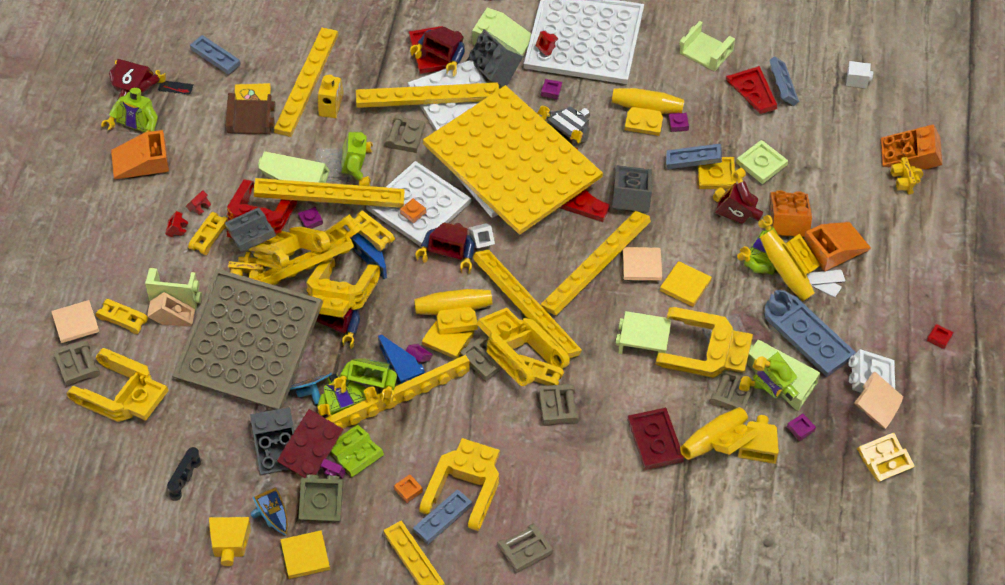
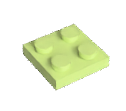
[736,140,788,184]

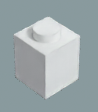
[846,61,873,88]
[469,223,495,248]

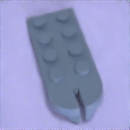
[764,290,856,377]

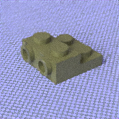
[299,475,344,522]

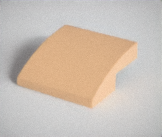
[622,247,662,280]
[51,300,99,343]
[854,372,903,429]

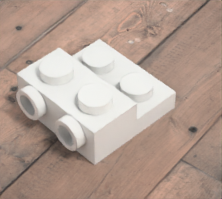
[849,349,895,393]

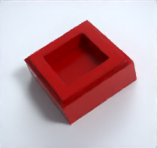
[927,324,954,350]

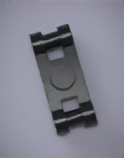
[167,447,201,501]

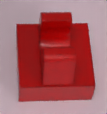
[535,30,558,56]
[185,190,211,215]
[165,211,188,237]

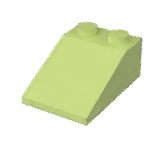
[472,8,531,56]

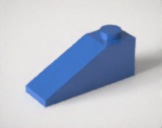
[350,233,387,279]
[378,335,425,385]

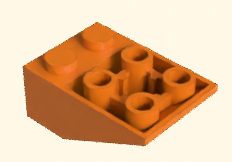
[881,124,943,169]
[111,130,169,179]
[771,190,812,237]
[804,222,871,272]

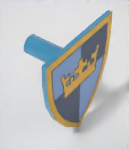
[290,373,332,404]
[251,487,288,536]

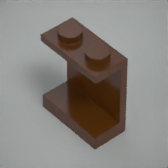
[225,93,276,135]

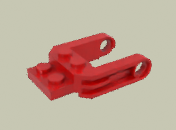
[227,179,298,243]

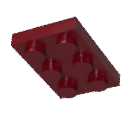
[627,407,684,470]
[277,409,344,478]

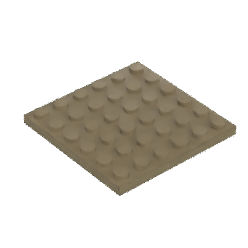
[173,269,323,410]

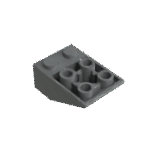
[467,29,524,86]
[250,407,294,475]

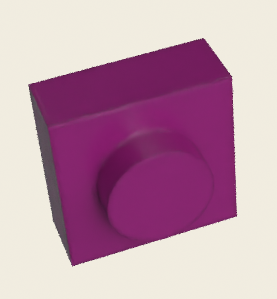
[541,79,562,99]
[668,113,689,132]
[298,207,323,229]
[406,344,433,363]
[787,413,816,441]
[321,459,346,479]

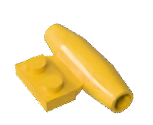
[612,88,684,136]
[760,229,820,301]
[414,289,492,335]
[680,407,757,460]

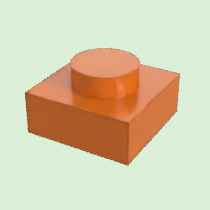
[400,198,427,223]
[394,474,423,503]

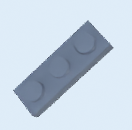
[190,35,241,75]
[769,56,799,106]
[666,144,722,169]
[413,489,472,545]

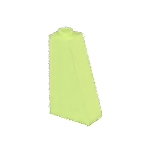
[258,151,330,204]
[747,340,820,411]

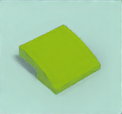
[330,425,384,477]

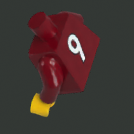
[109,59,166,100]
[713,168,763,223]

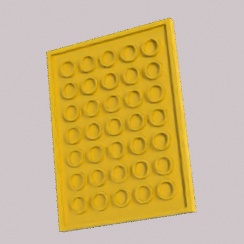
[423,85,603,235]

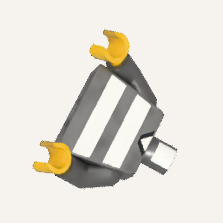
[537,105,590,147]

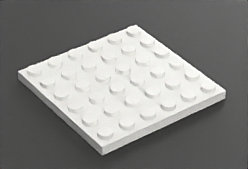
[524,0,644,84]

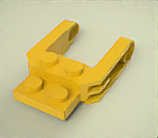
[249,226,331,270]
[306,258,380,318]
[477,307,570,386]
[655,307,753,378]
[66,348,169,422]
[419,438,500,531]

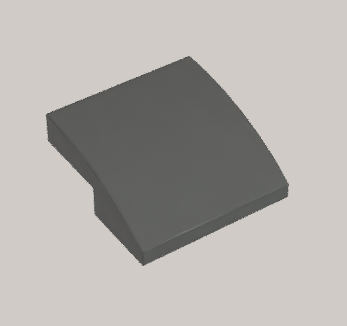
[225,207,276,252]

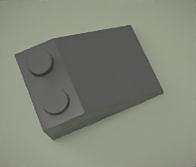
[612,165,652,213]

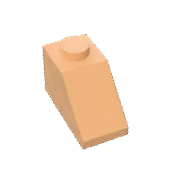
[147,292,195,326]

